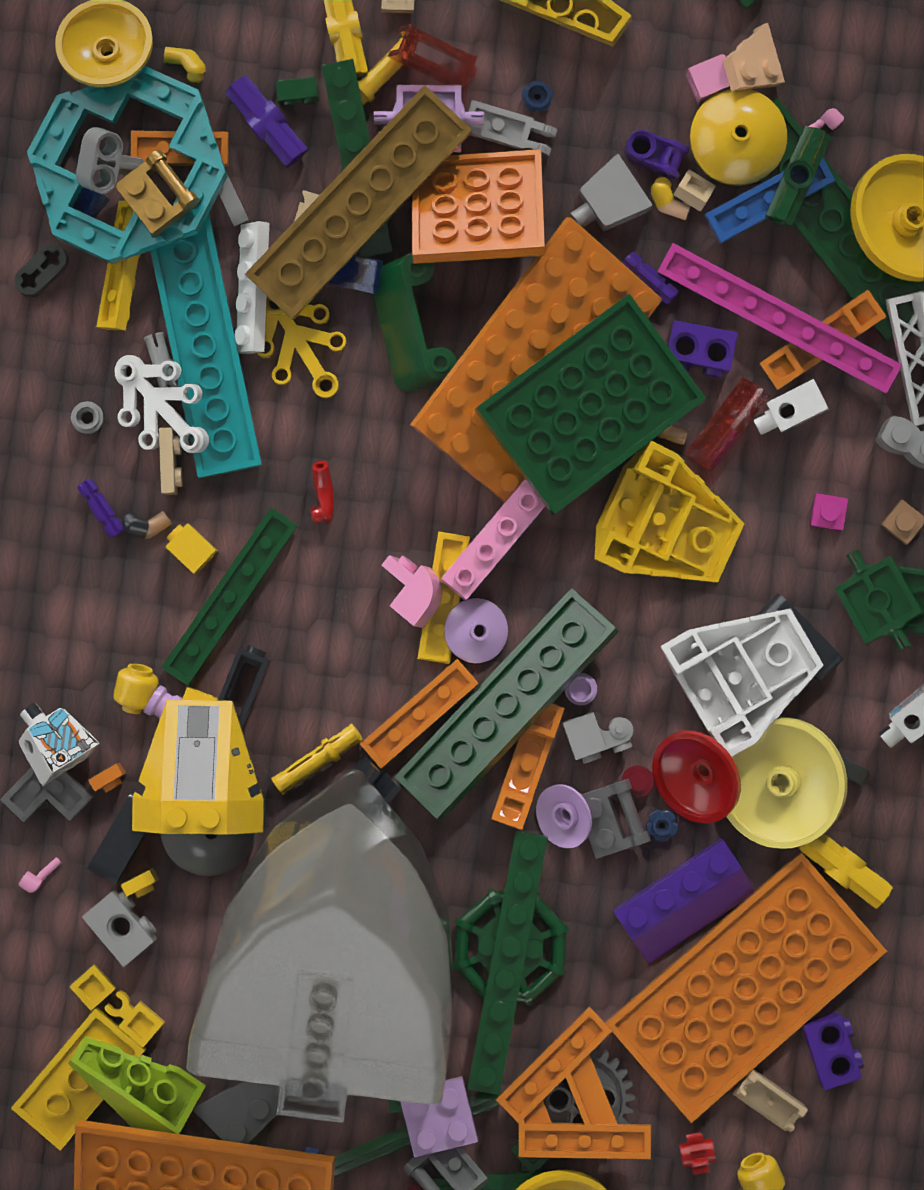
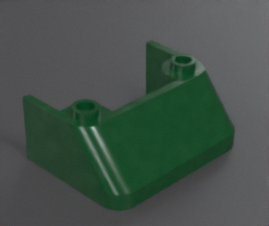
[371,253,457,393]

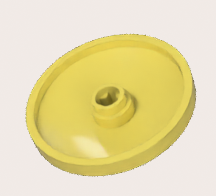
[727,717,847,849]

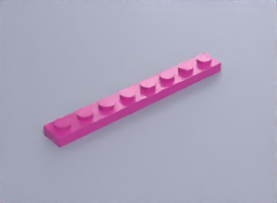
[657,243,902,394]

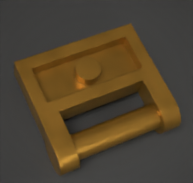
[115,150,199,237]

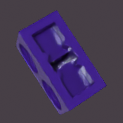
[667,320,738,378]
[802,1012,864,1090]

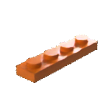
[360,659,478,768]

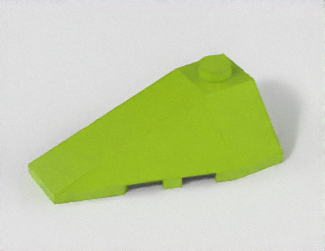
[68,1036,206,1134]

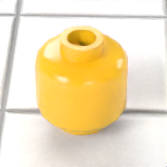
[113,664,159,714]
[737,1152,785,1190]

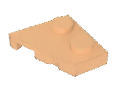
[723,23,785,92]

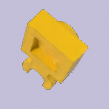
[104,990,165,1048]

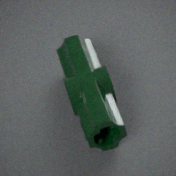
[765,126,831,228]

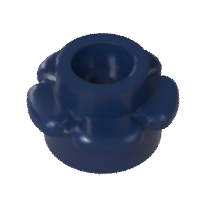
[522,81,553,112]
[646,810,678,842]

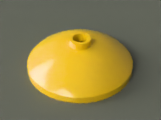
[55,0,153,87]
[690,89,787,186]

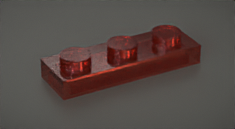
[684,377,770,472]

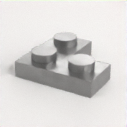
[0,767,93,822]

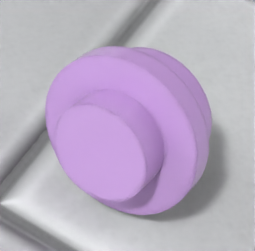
[565,673,597,705]

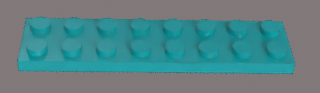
[150,213,262,479]

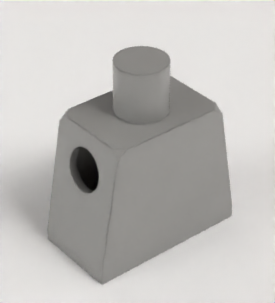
[570,154,652,231]

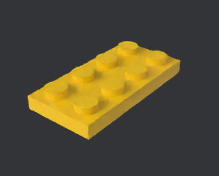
[11,1007,146,1151]

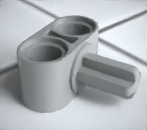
[76,127,144,194]

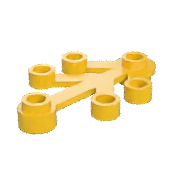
[257,296,347,399]

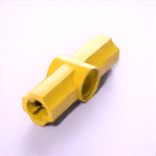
[324,0,368,78]
[798,834,893,909]

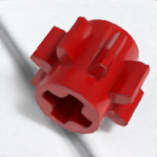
[679,1132,716,1175]

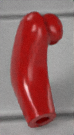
[310,461,334,524]

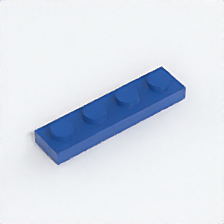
[705,157,835,244]

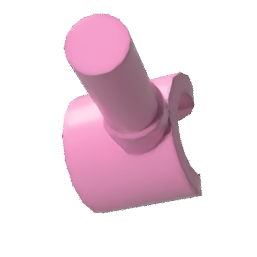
[809,108,844,131]
[19,857,62,893]

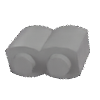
[875,416,924,469]

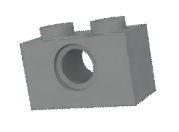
[82,889,157,967]

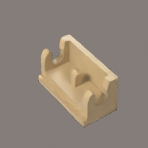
[732,1069,808,1132]

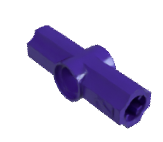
[225,75,308,168]

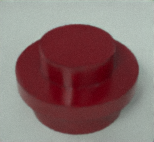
[621,765,654,798]

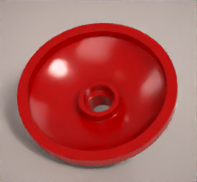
[652,730,741,823]

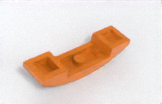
[760,290,887,390]
[491,704,564,831]

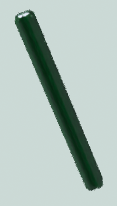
[334,1091,501,1178]

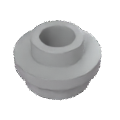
[71,401,104,434]

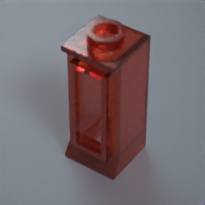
[388,24,478,88]

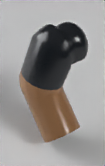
[122,511,172,539]

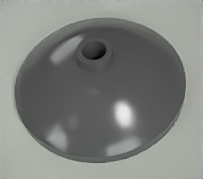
[160,833,257,876]

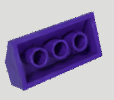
[612,838,755,964]

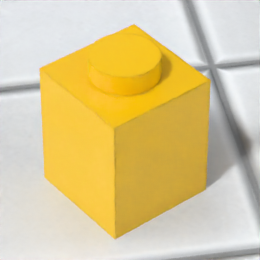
[165,523,219,575]

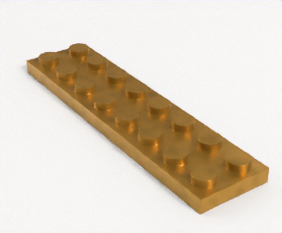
[245,85,472,320]

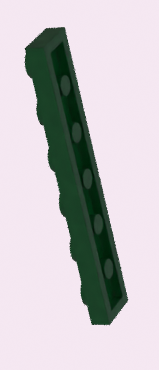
[321,59,392,258]
[161,507,298,686]

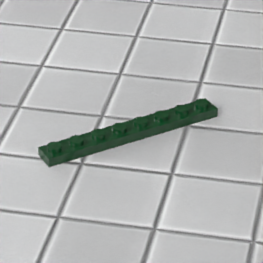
[467,830,548,1095]

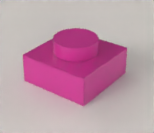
[810,493,848,531]

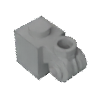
[562,712,633,764]

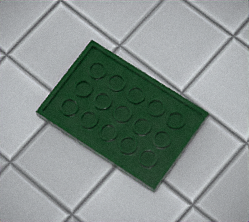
[474,293,706,515]

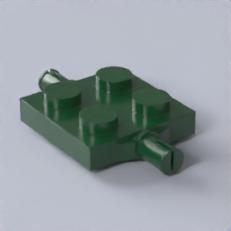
[834,549,924,652]

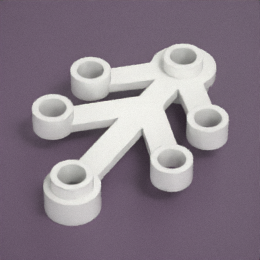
[115,355,209,453]

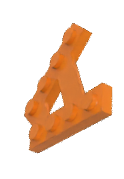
[496,1006,651,1159]

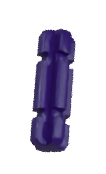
[622,252,679,305]
[77,479,124,538]

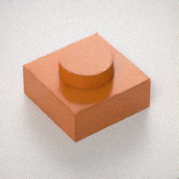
[88,763,127,793]

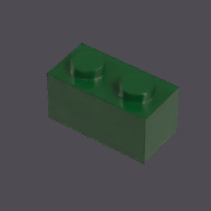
[276,76,319,107]

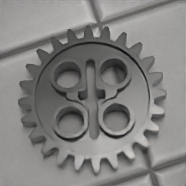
[543,1048,635,1124]

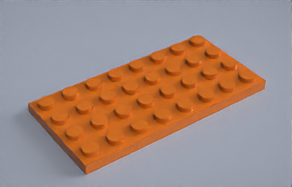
[410,217,662,503]
[605,852,887,1123]
[74,1120,335,1190]

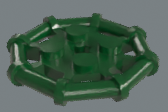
[452,888,569,1006]

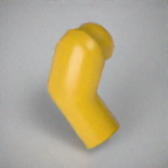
[164,47,206,83]

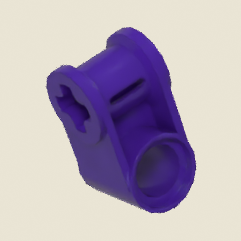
[624,130,689,180]

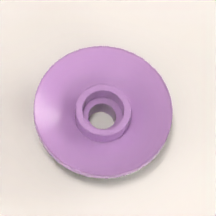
[444,598,508,663]
[536,784,592,848]

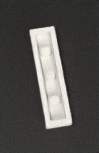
[234,221,269,354]

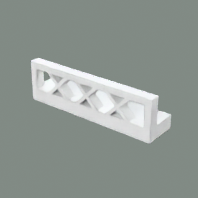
[886,291,924,426]

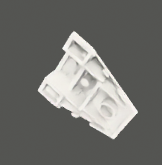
[660,609,823,757]

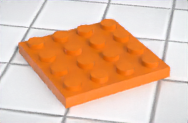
[412,149,545,264]

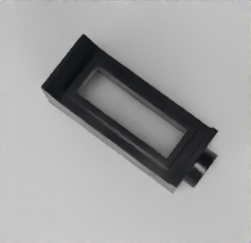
[218,645,271,732]
[343,754,401,814]

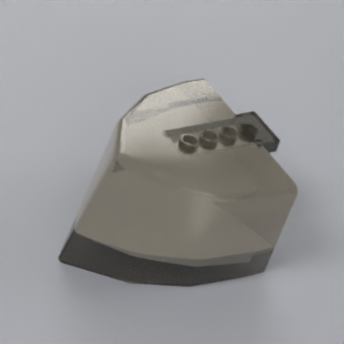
[186,769,454,1123]

